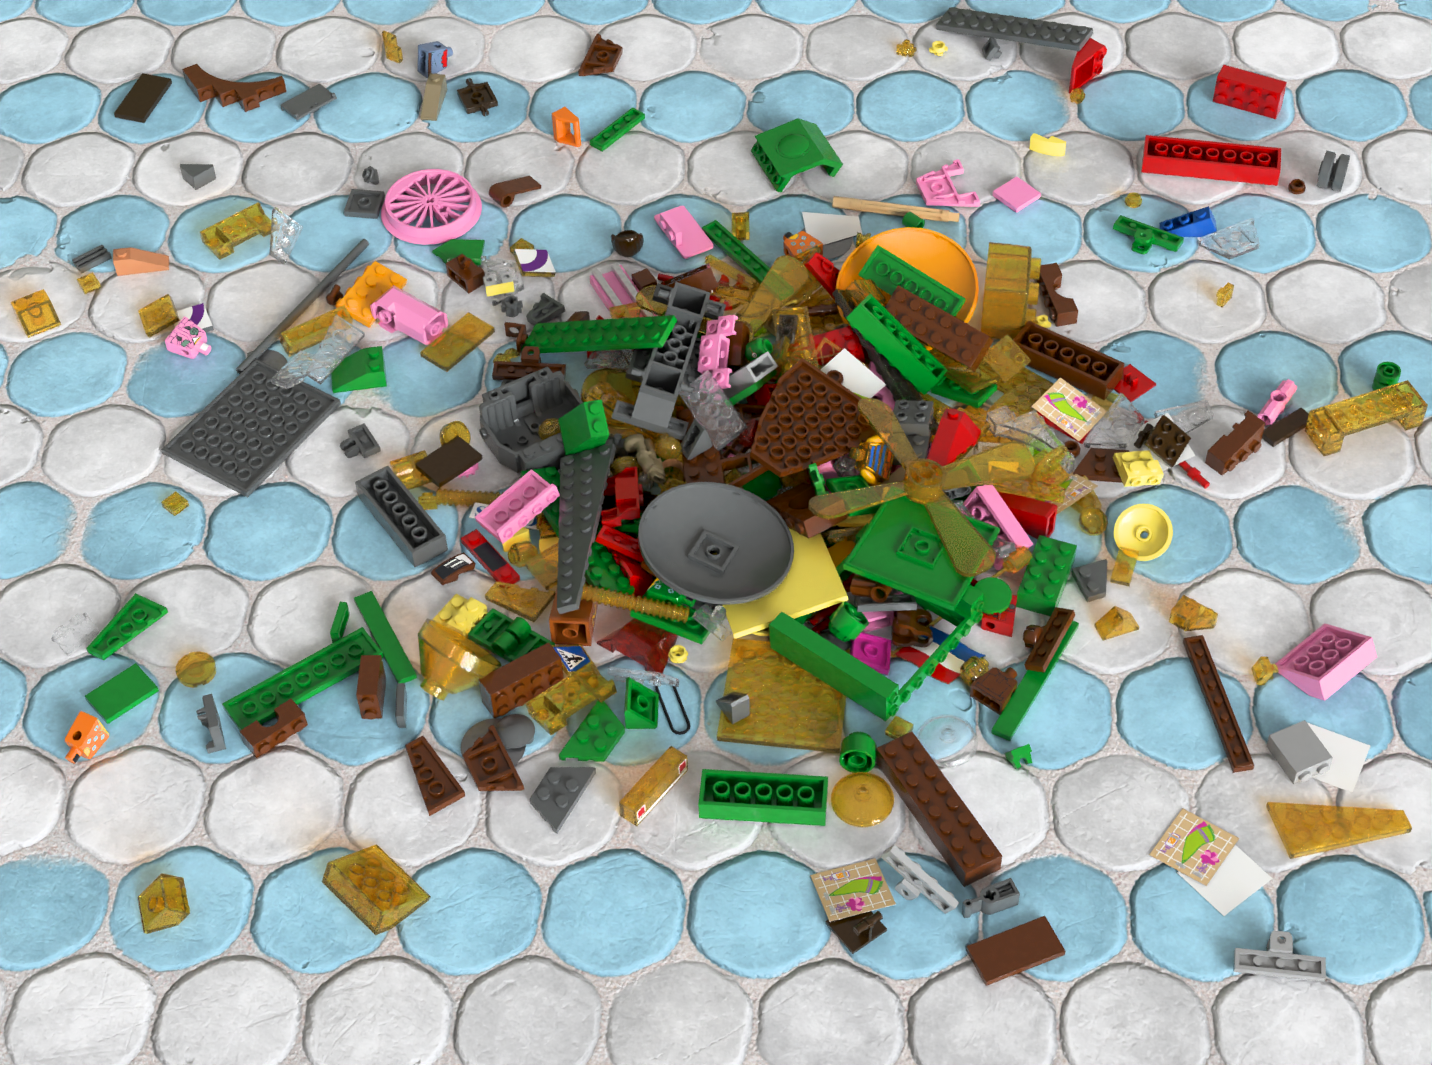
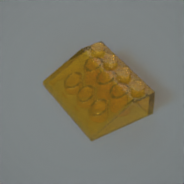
[322,844,431,935]

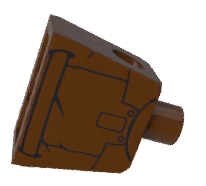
[970,667,1017,715]

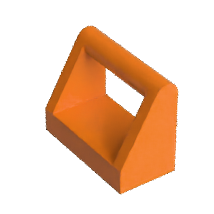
[552,107,581,147]

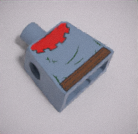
[417,41,453,78]

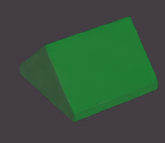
[624,677,659,729]

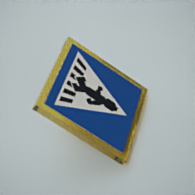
[552,645,599,676]

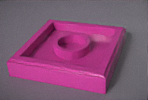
[850,632,892,675]

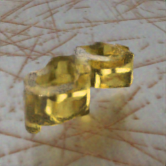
[493,348,520,363]

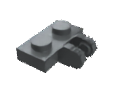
[339,423,381,458]

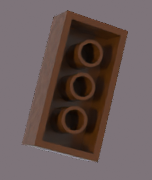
[478,642,564,718]

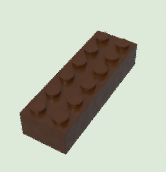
[885,285,993,372]
[1009,321,1124,400]

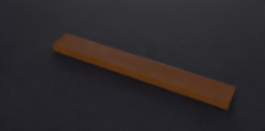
[1183,635,1254,773]

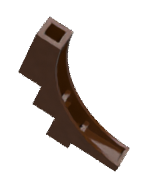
[182,64,287,112]

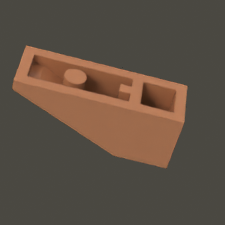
[113,247,169,276]

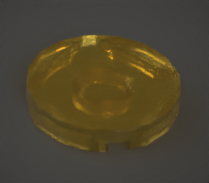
[176,651,216,688]

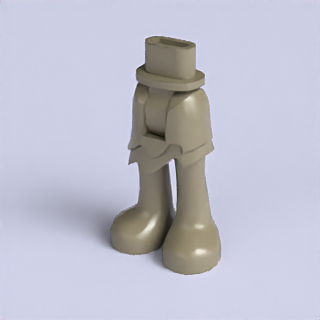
[623,434,665,484]

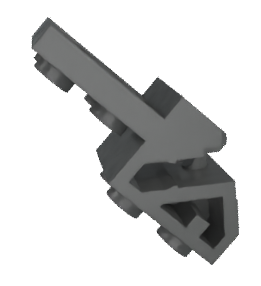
[890,400,934,466]

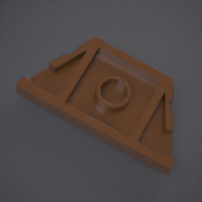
[578,34,623,76]
[1073,448,1129,483]
[462,725,524,791]

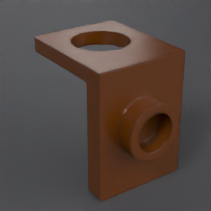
[504,322,528,354]

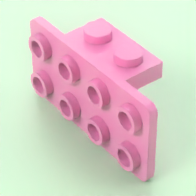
[654,206,714,259]

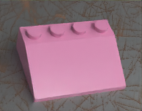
[1273,624,1377,701]

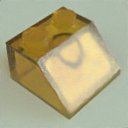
[11,289,61,338]
[138,873,190,934]

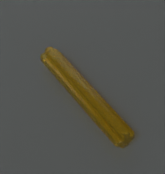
[705,254,758,289]

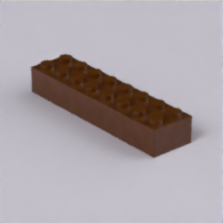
[876,731,1002,887]

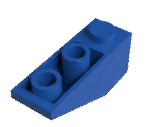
[1159,206,1217,237]

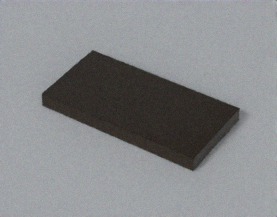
[114,73,172,123]

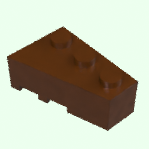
[1205,410,1265,475]

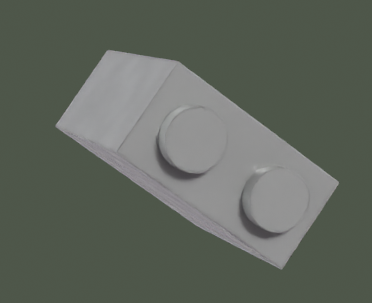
[1266,720,1333,784]

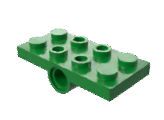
[468,608,555,662]

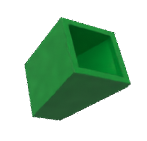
[558,400,609,455]

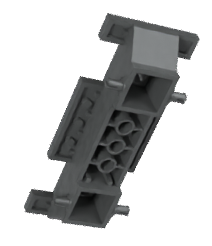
[612,282,726,441]

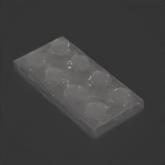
[679,370,748,451]

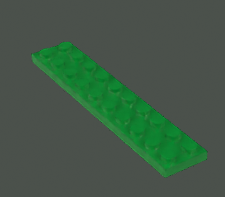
[521,315,677,354]
[520,467,635,600]

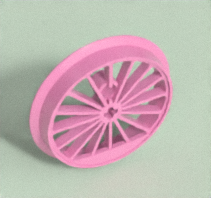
[381,169,482,245]

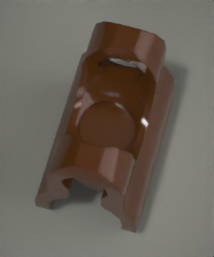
[891,609,933,647]

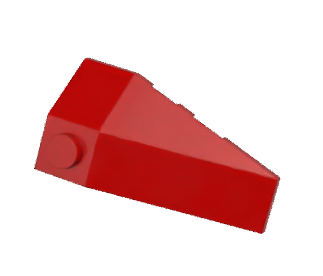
[925,408,981,470]
[605,546,654,601]

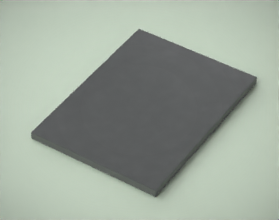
[161,359,341,498]

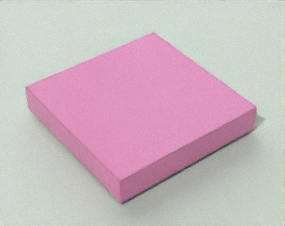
[992,176,1041,213]

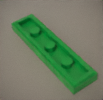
[590,107,645,152]

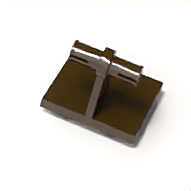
[1134,415,1191,467]
[825,911,887,954]

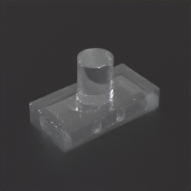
[692,604,732,641]

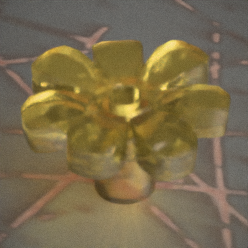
[896,39,916,57]

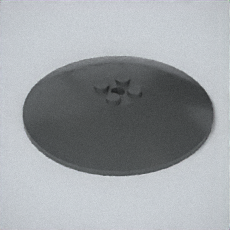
[638,482,794,605]

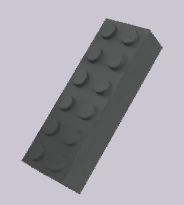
[355,465,448,567]

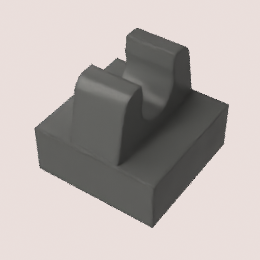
[982,37,1002,61]

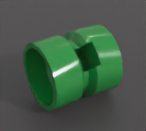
[1372,362,1401,396]

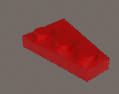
[804,252,840,301]

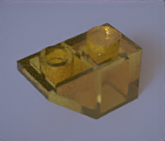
[1169,595,1218,631]

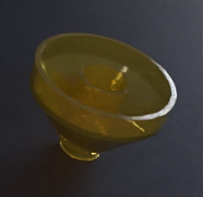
[417,619,502,700]

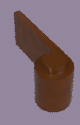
[489,176,542,208]

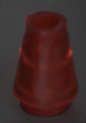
[739,419,759,448]

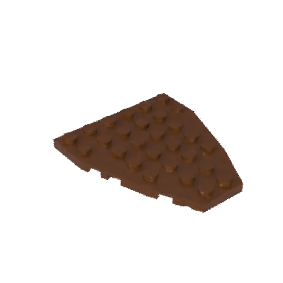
[750,358,891,477]

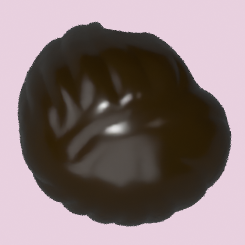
[611,230,644,257]

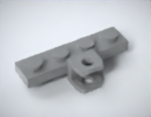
[880,845,959,914]
[1234,931,1326,982]

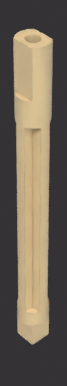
[832,196,960,222]

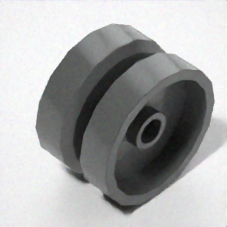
[1317,150,1350,192]

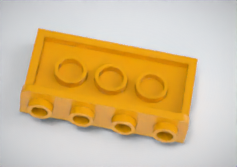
[335,261,407,328]

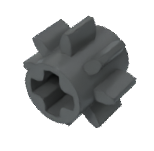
[501,296,523,317]

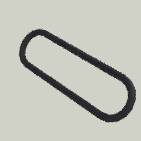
[655,679,691,735]

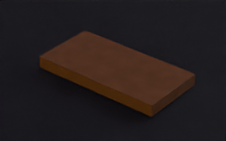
[966,916,1066,986]

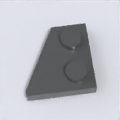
[526,293,565,326]
[1071,559,1107,602]

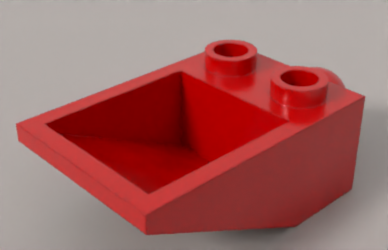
[1069,38,1107,94]

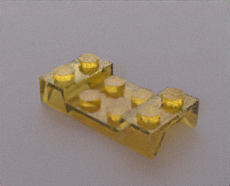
[200,202,278,260]
[525,661,617,735]

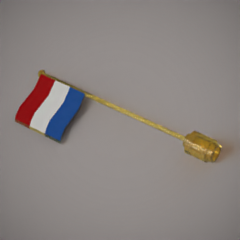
[891,546,1033,684]

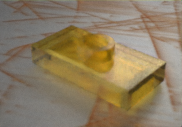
[1110,547,1139,587]

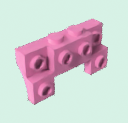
[697,315,738,394]

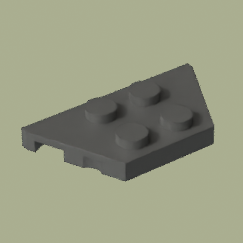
[530,767,596,834]

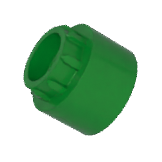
[828,601,869,642]
[839,732,877,773]

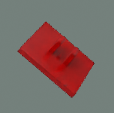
[1113,364,1156,403]

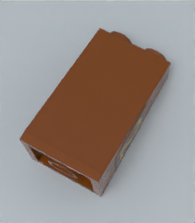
[549,580,598,646]

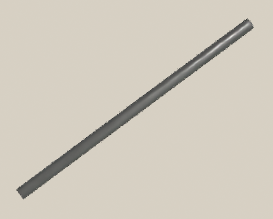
[236,239,369,374]

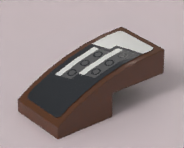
[431,552,476,585]

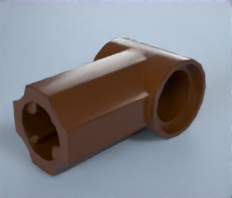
[850,577,893,602]

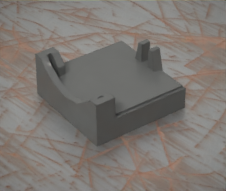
[196,694,226,754]

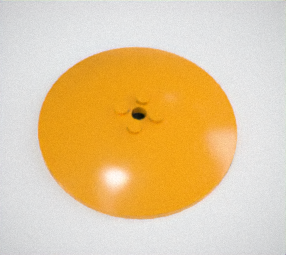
[836,227,979,351]

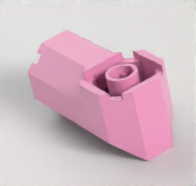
[370,285,448,346]

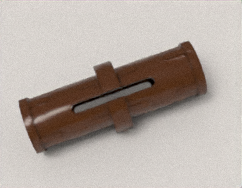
[803,303,839,318]

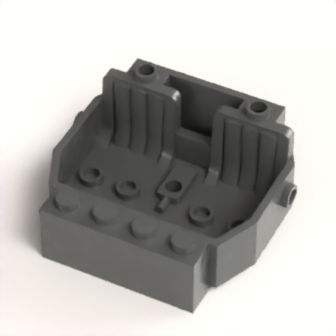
[479,367,583,473]

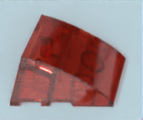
[597,618,678,679]

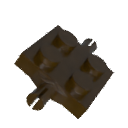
[457,78,498,116]

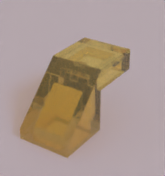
[382,31,403,63]

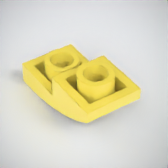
[1029,133,1066,156]

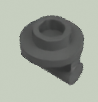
[362,166,379,185]

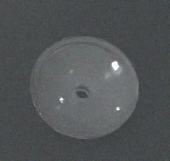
[916,714,978,767]

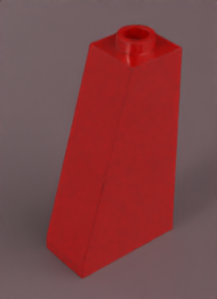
[996,489,1058,539]

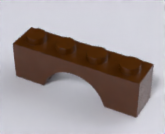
[1034,263,1078,327]

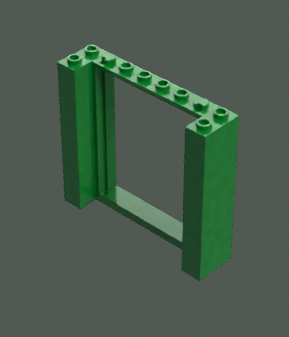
[769,523,984,722]

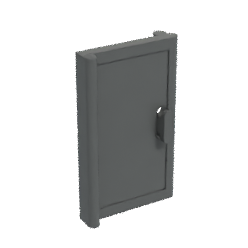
[280,83,337,120]

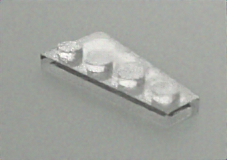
[306,314,365,385]

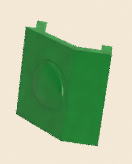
[751,118,843,192]

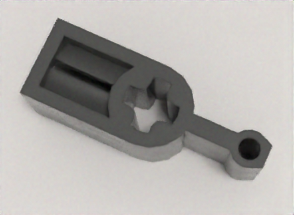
[962,878,1020,918]

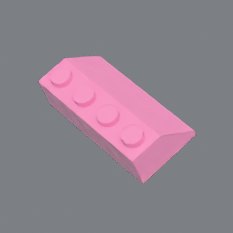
[957,484,1033,570]

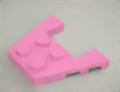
[916,159,980,207]

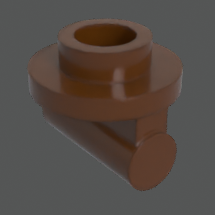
[326,284,344,305]

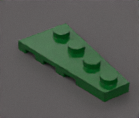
[86,593,168,660]

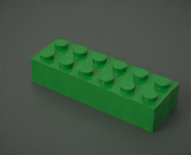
[846,294,948,395]
[698,769,828,826]

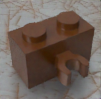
[446,254,485,294]

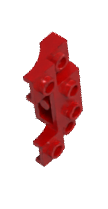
[601,466,644,528]

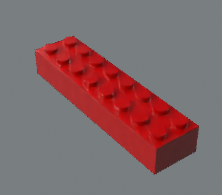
[1141,135,1281,186]

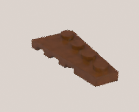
[405,736,465,816]

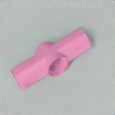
[1258,379,1297,426]

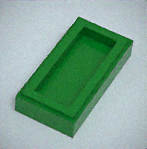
[330,601,350,643]

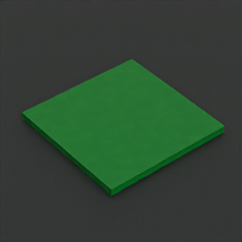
[843,488,1000,611]

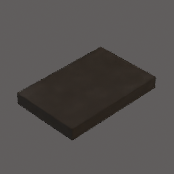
[415,436,483,488]

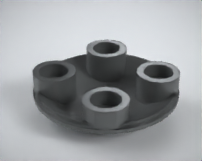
[495,714,535,749]

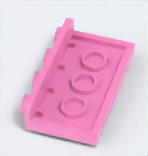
[475,469,560,544]

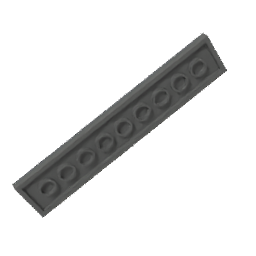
[936,7,1093,51]

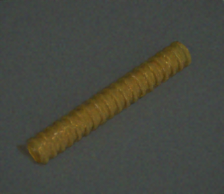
[436,488,504,507]
[581,583,690,624]

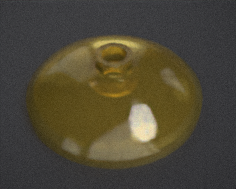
[831,772,894,827]

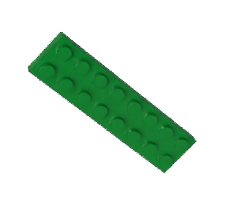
[222,627,383,731]

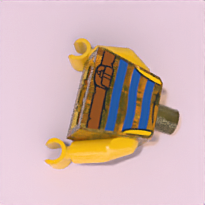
[849,434,896,493]

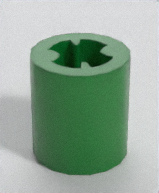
[902,212,925,228]

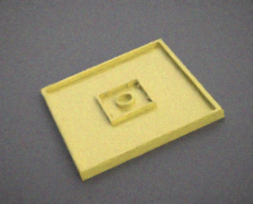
[712,529,848,639]

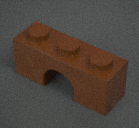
[239,699,308,758]

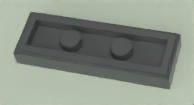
[854,594,917,612]

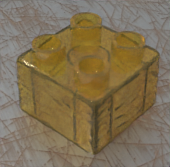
[981,242,1041,340]

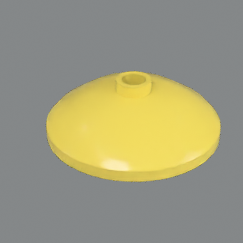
[1114,504,1173,561]

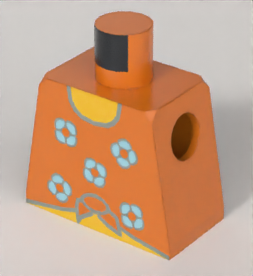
[783,231,823,270]
[65,711,110,764]

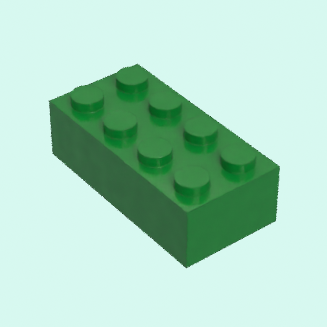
[1016,535,1077,617]

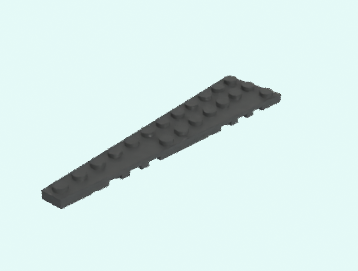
[557,443,616,614]

